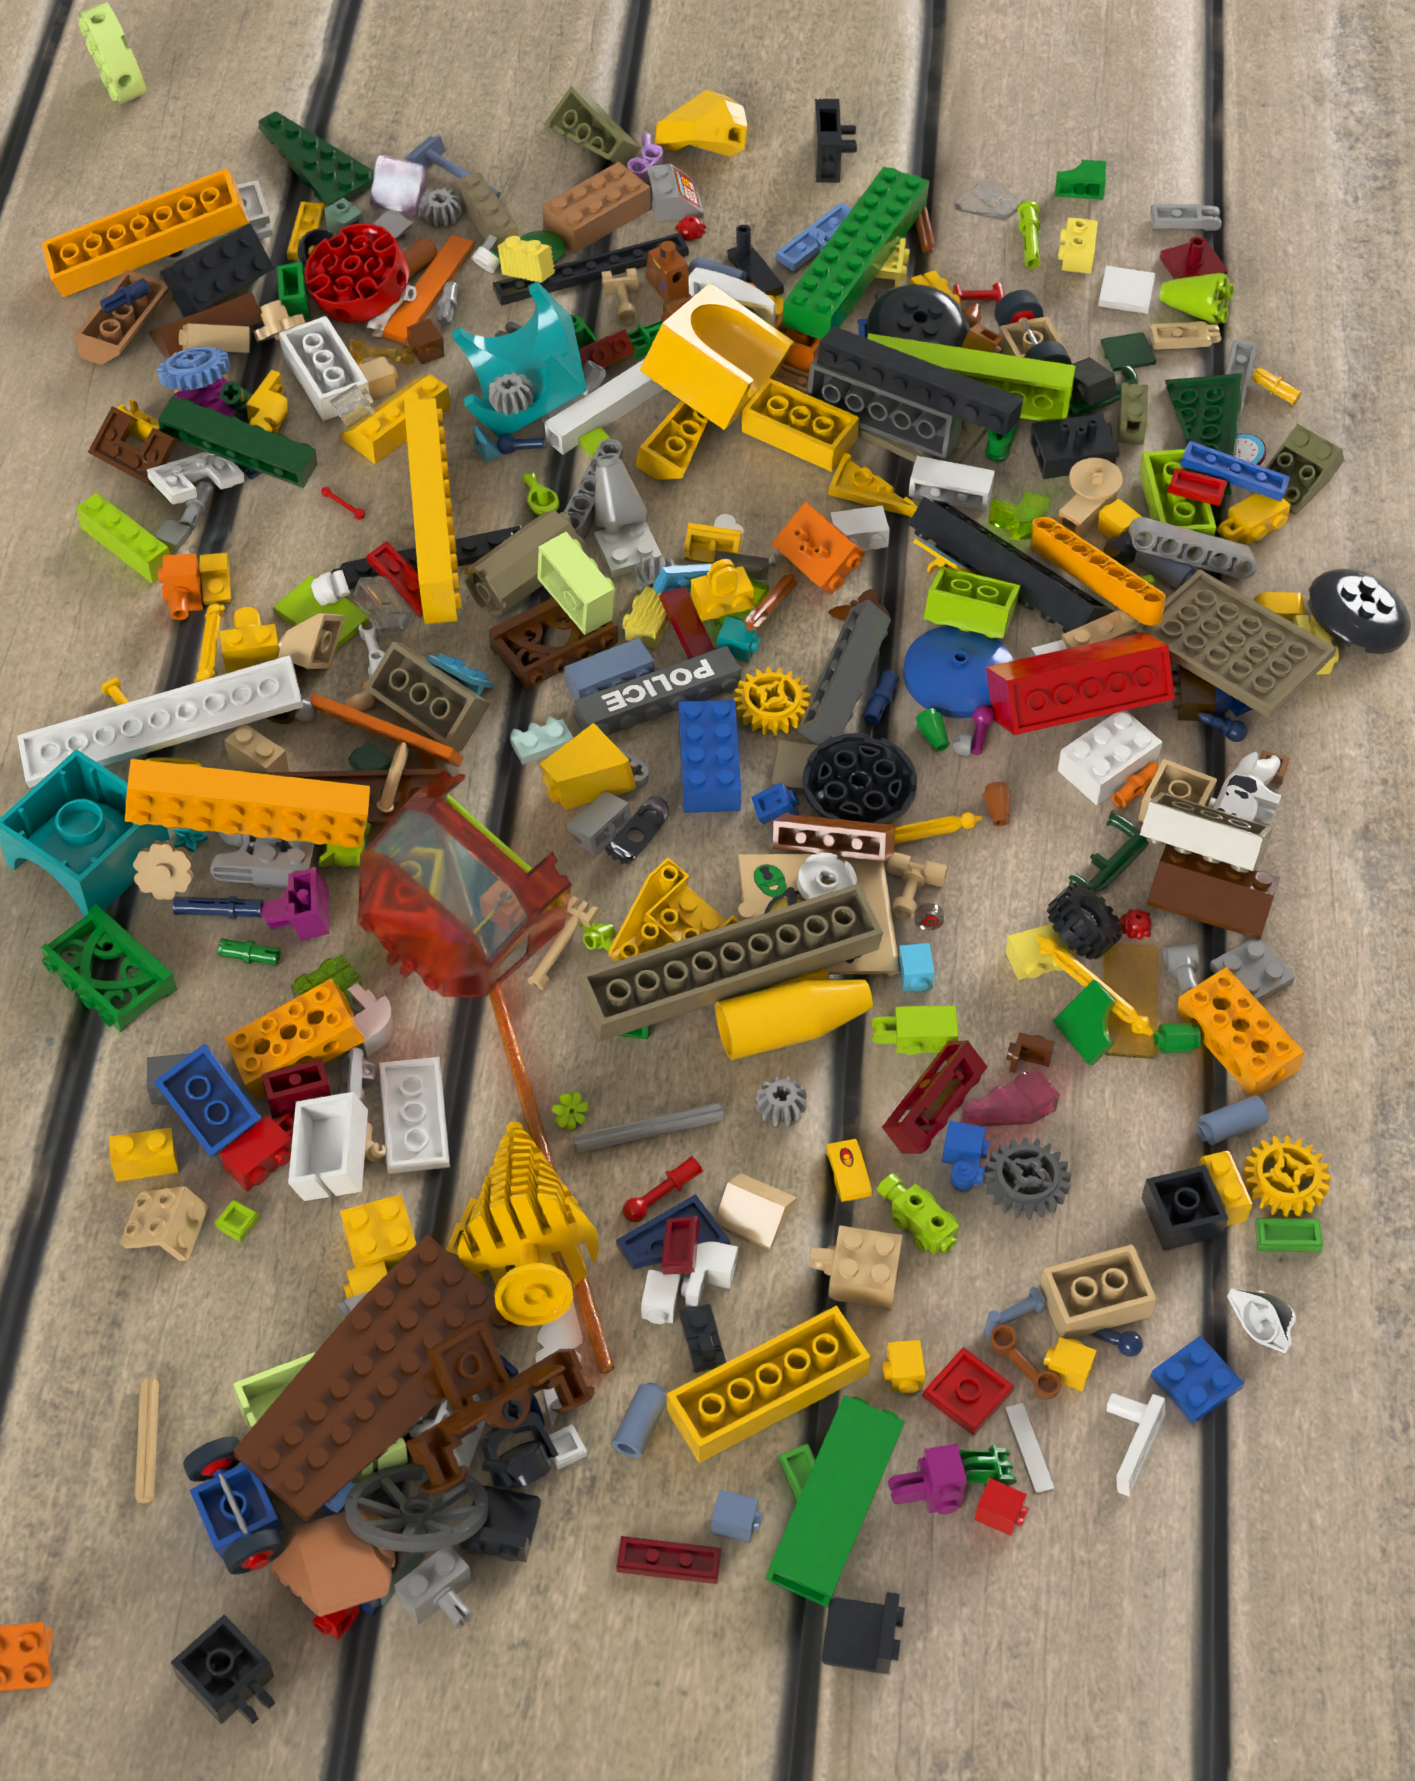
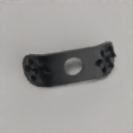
[605,796,669,864]

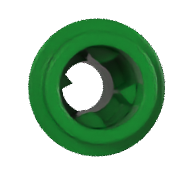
[916,708,950,752]

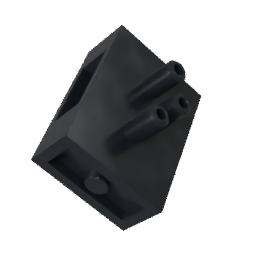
[813,99,857,183]
[1030,413,1120,479]

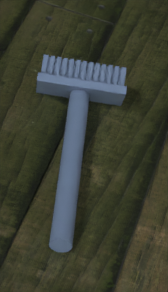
[405,135,501,199]

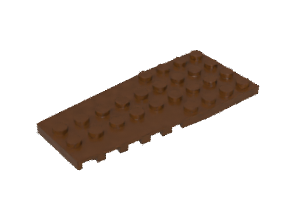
[234,1234,520,1521]

